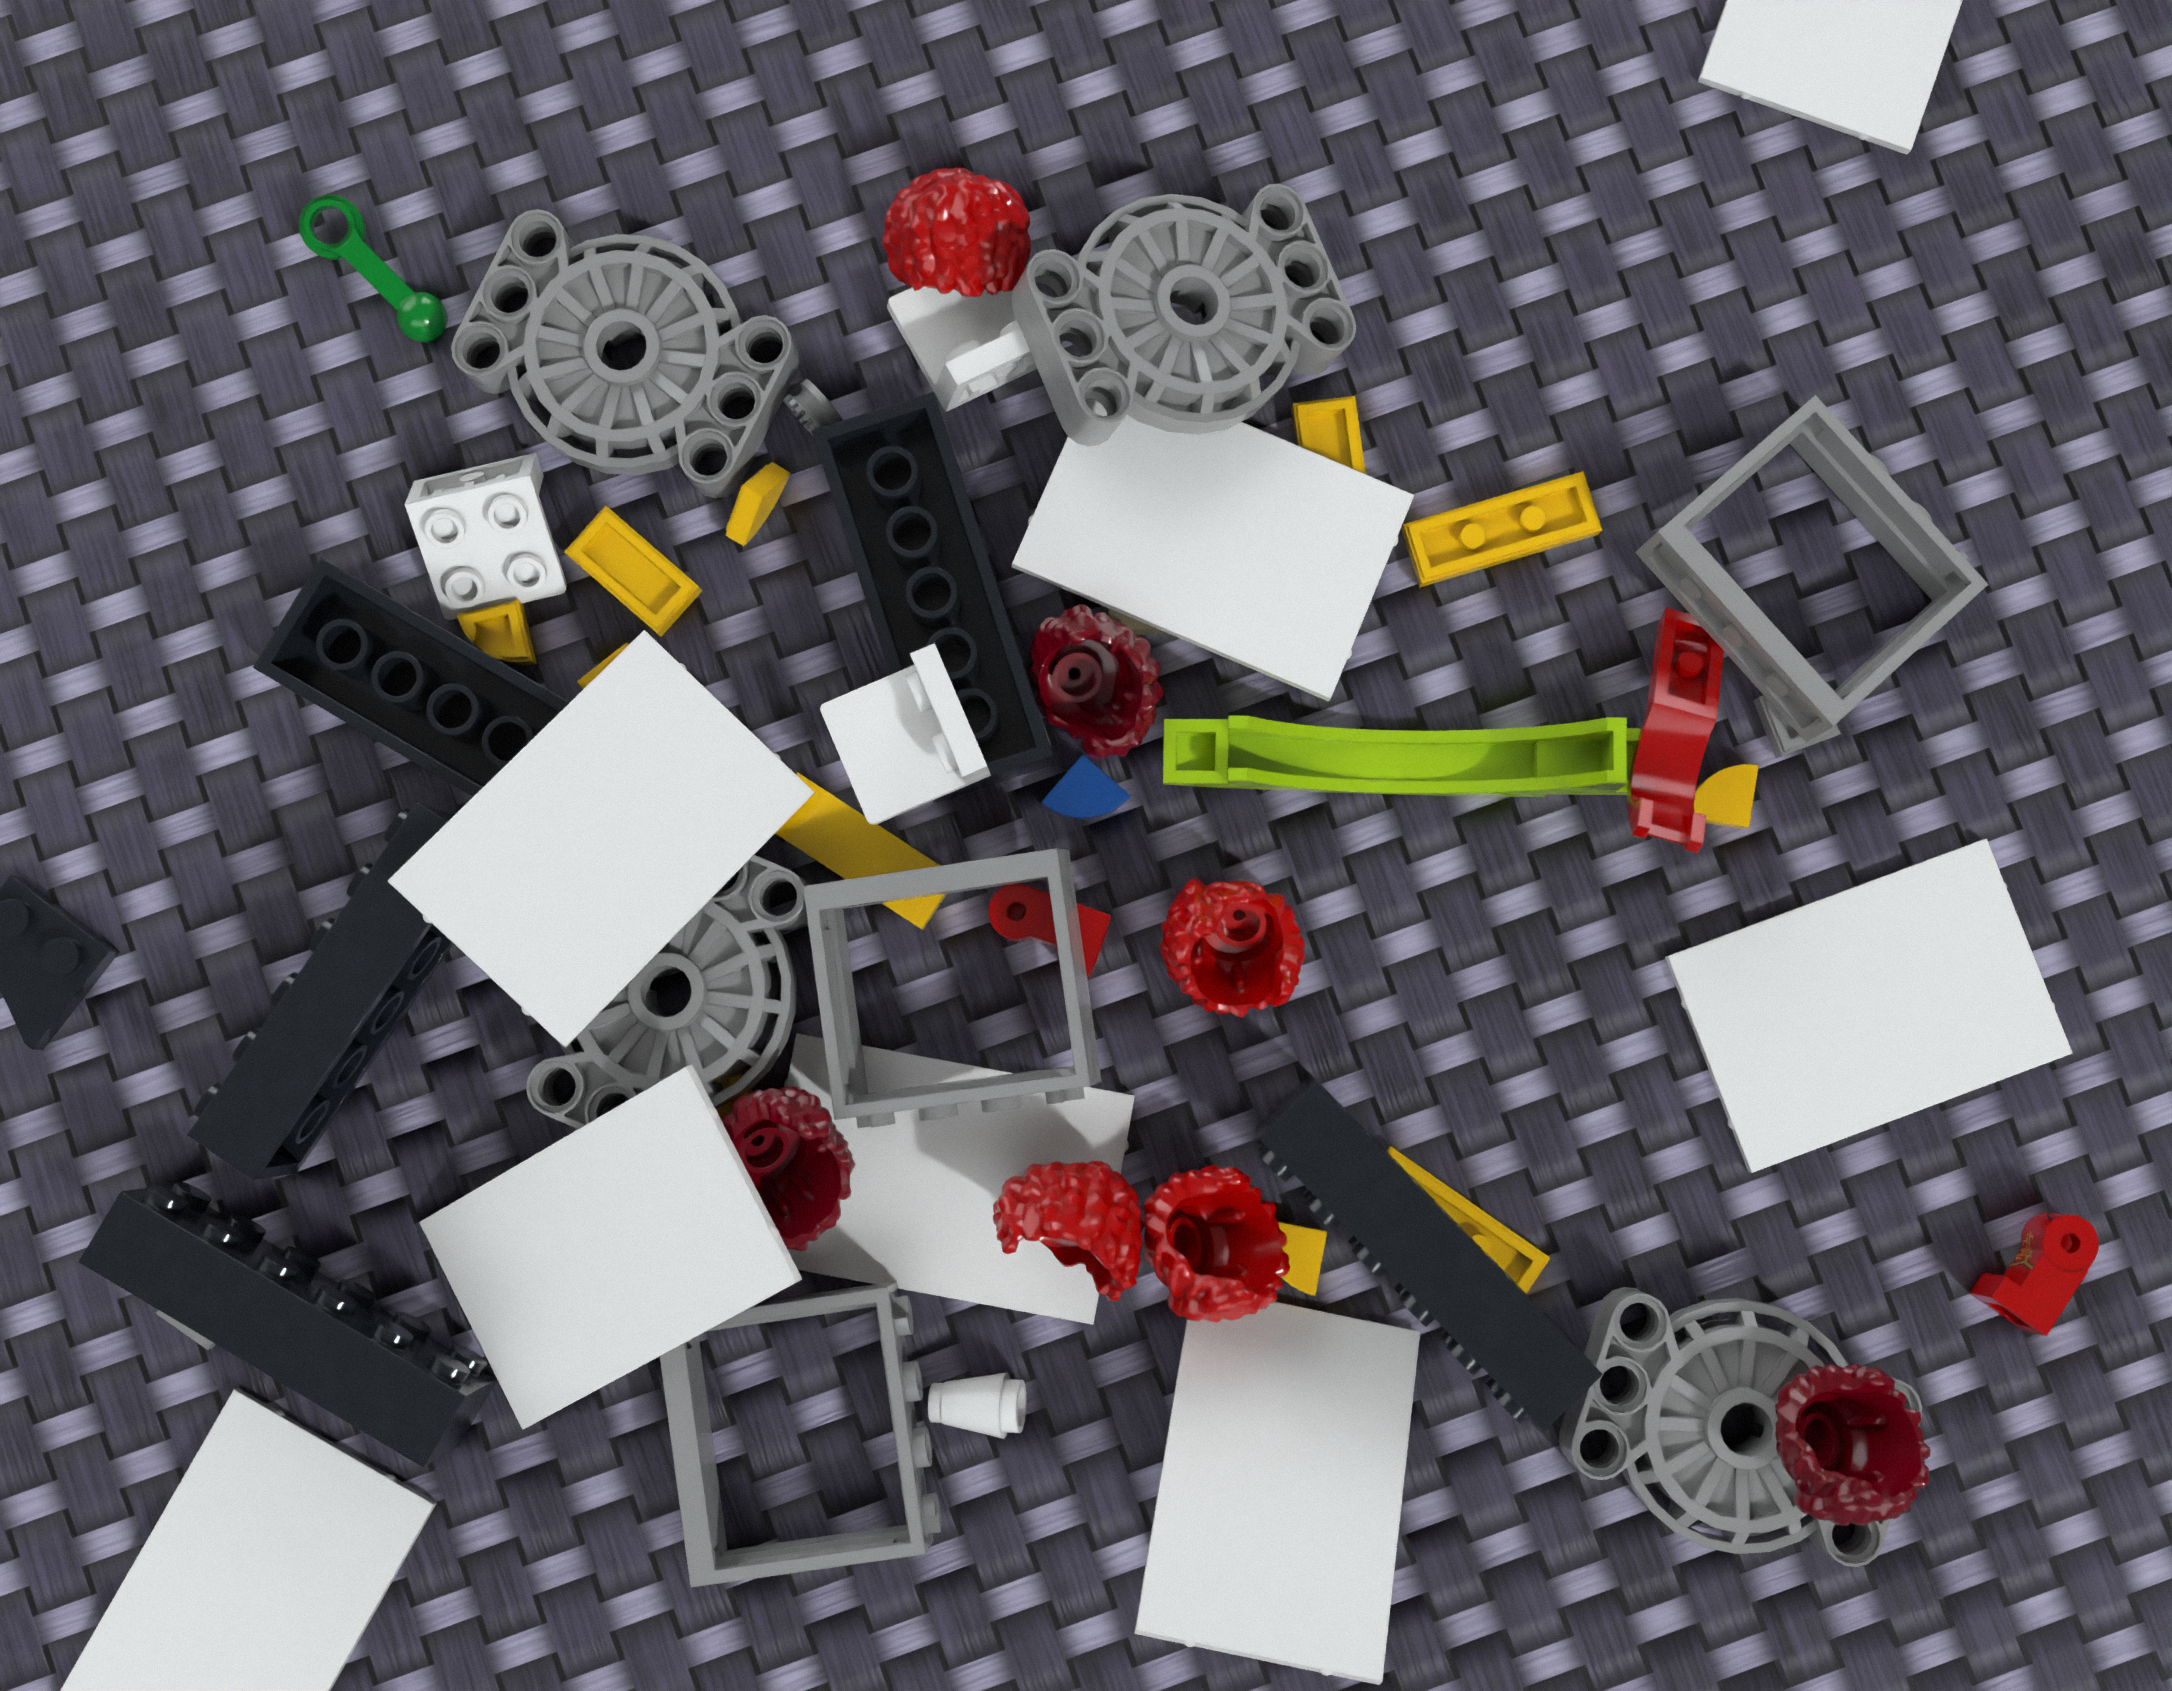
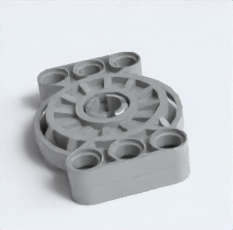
[1011,184,1356,446]
[451,209,799,498]
[526,855,811,1129]
[1559,1287,1922,1567]

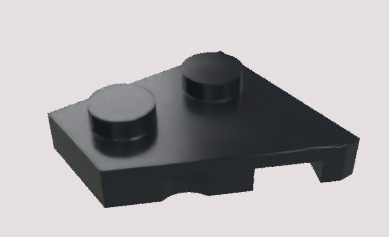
[0,875,119,1050]

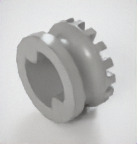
[783,379,843,436]

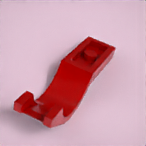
[1626,607,1724,853]

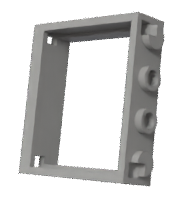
[1635,395,1989,742]
[803,848,1102,1128]
[660,1281,942,1588]

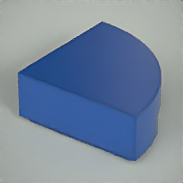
[1041,755,1131,819]

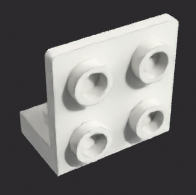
[887,286,1063,412]
[404,453,567,620]
[820,643,991,825]

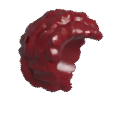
[1027,604,1163,759]
[723,1087,856,1252]
[1775,1364,1931,1526]

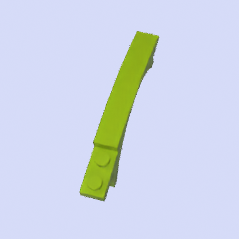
[1163,715,1641,797]

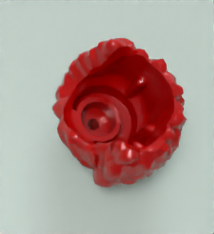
[881,167,1031,297]
[1159,878,1305,1017]
[993,1161,1144,1301]
[1143,1165,1290,1323]

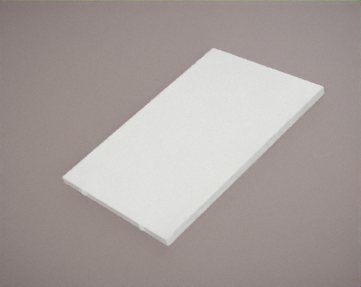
[1698,0,1963,155]
[1012,399,1414,701]
[388,630,814,1048]
[1665,839,2072,1173]
[784,1033,1135,1325]
[419,1065,802,1430]
[1134,1302,1420,1685]
[60,1388,437,1691]

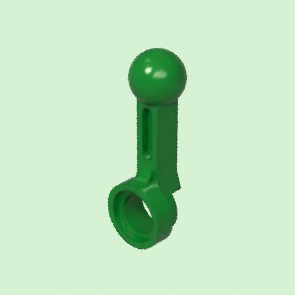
[299,195,448,342]

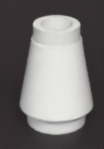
[928,1372,1026,1439]

